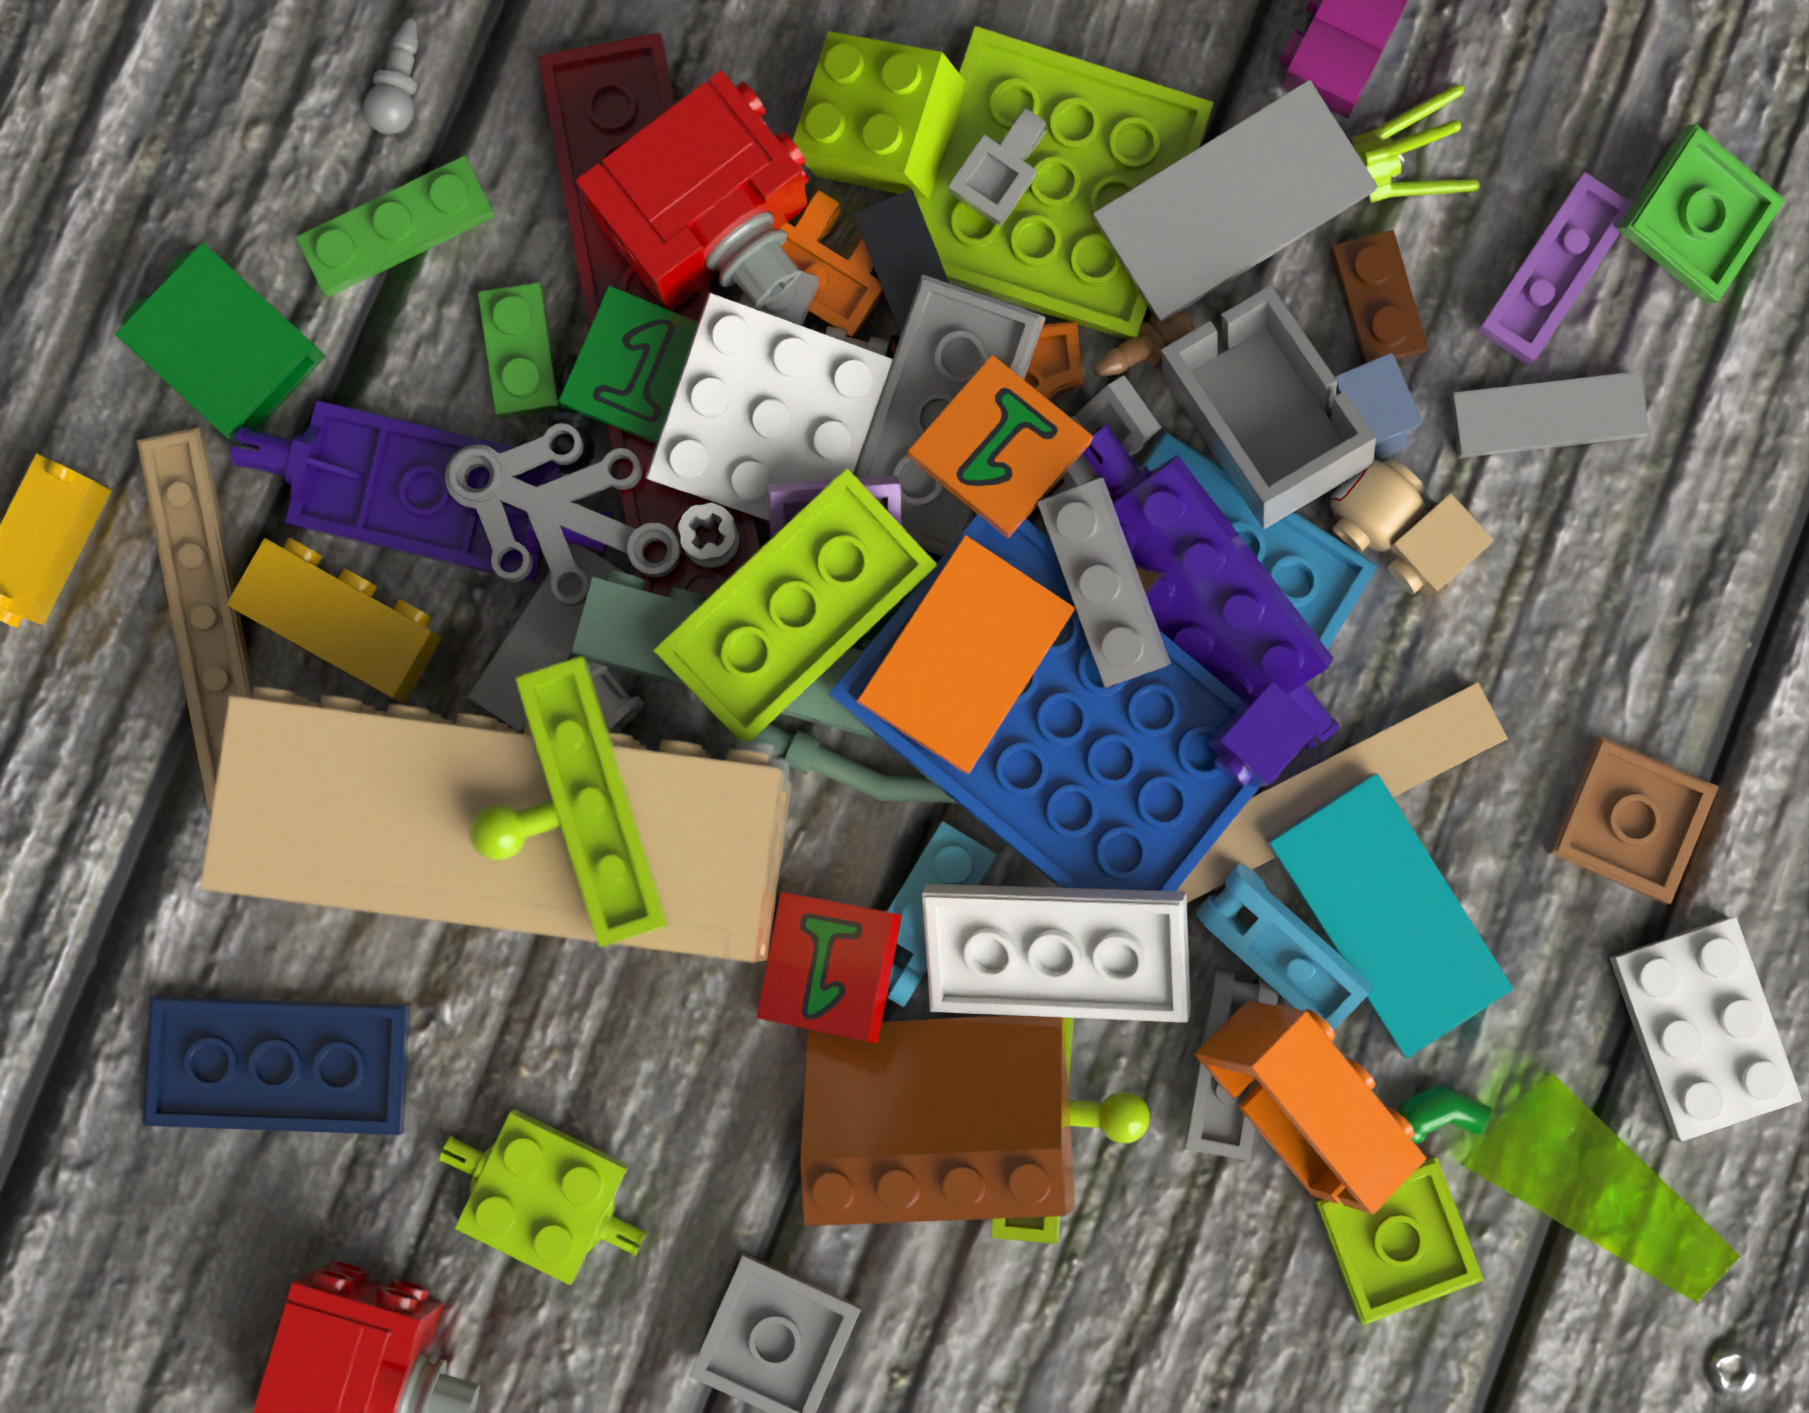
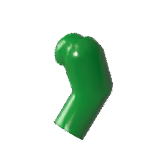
[1397,1085,1492,1144]

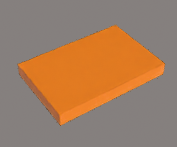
[856,535,1075,774]

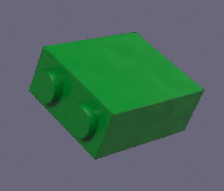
[115,242,326,448]

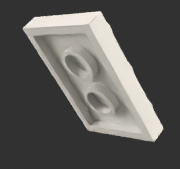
[1609,917,1802,1142]

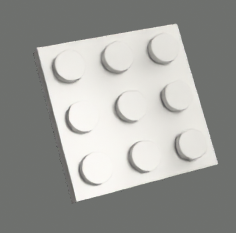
[646,293,893,521]

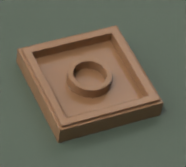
[1547,736,1719,904]

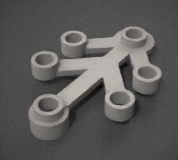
[445,423,681,607]

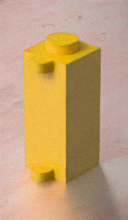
[0,453,112,628]

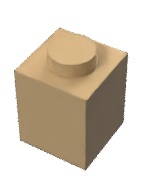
[1383,493,1494,599]

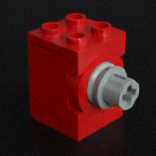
[575,70,809,311]
[253,1261,480,1413]

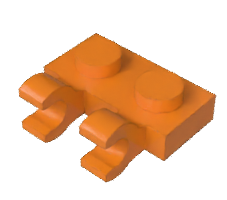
[779,190,884,339]

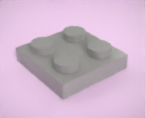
[689,1253,862,1413]

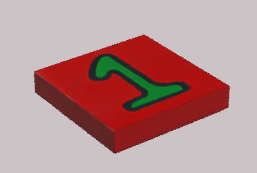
[756,892,902,1043]

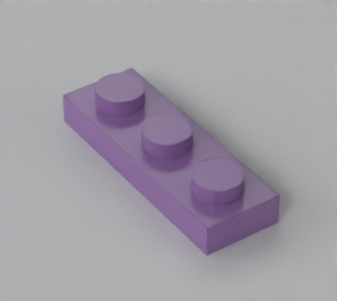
[1476,172,1633,366]

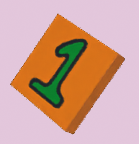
[908,355,1093,539]

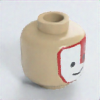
[1330,457,1425,553]

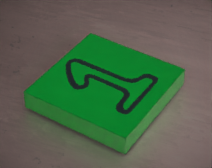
[559,286,698,445]

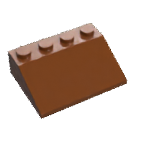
[801,1015,1075,1226]

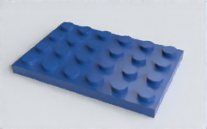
[828,515,1259,891]

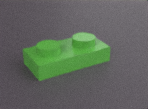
[478,283,559,419]

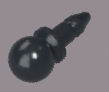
[548,354,595,474]

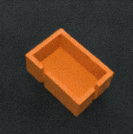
[1195,1001,1427,1215]

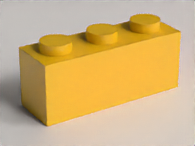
[226,537,442,704]

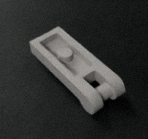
[1184,970,1279,1161]

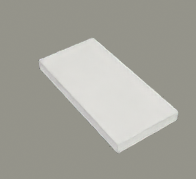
[922,884,1191,1022]

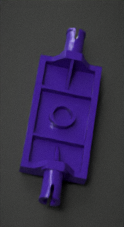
[230,401,613,584]
[1081,423,1339,750]

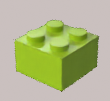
[793,31,966,200]

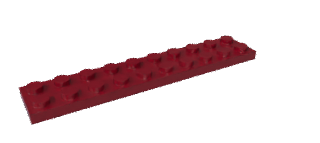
[538,32,761,598]

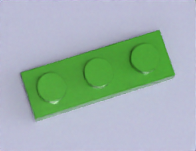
[296,155,496,298]

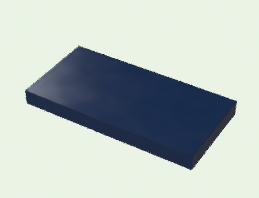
[142,996,410,1135]

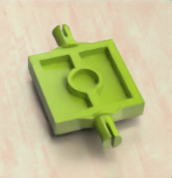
[438,1109,648,1286]

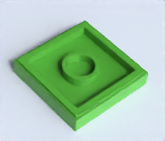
[1617,124,1785,303]

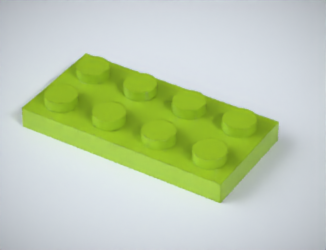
[653,468,937,742]

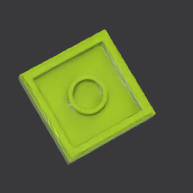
[1314,1156,1484,1325]

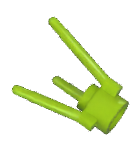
[1350,84,1480,203]

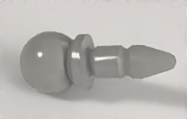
[363,18,418,134]

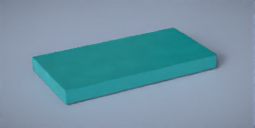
[1266,772,1514,1059]

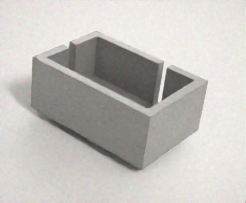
[1161,285,1376,530]

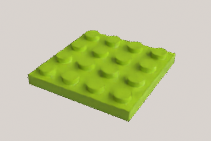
[917,26,1214,340]

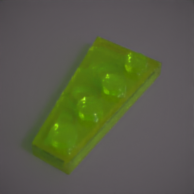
[1459,1072,1741,1303]

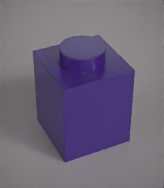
[1206,681,1321,788]

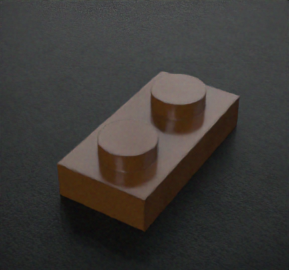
[1329,229,1428,365]

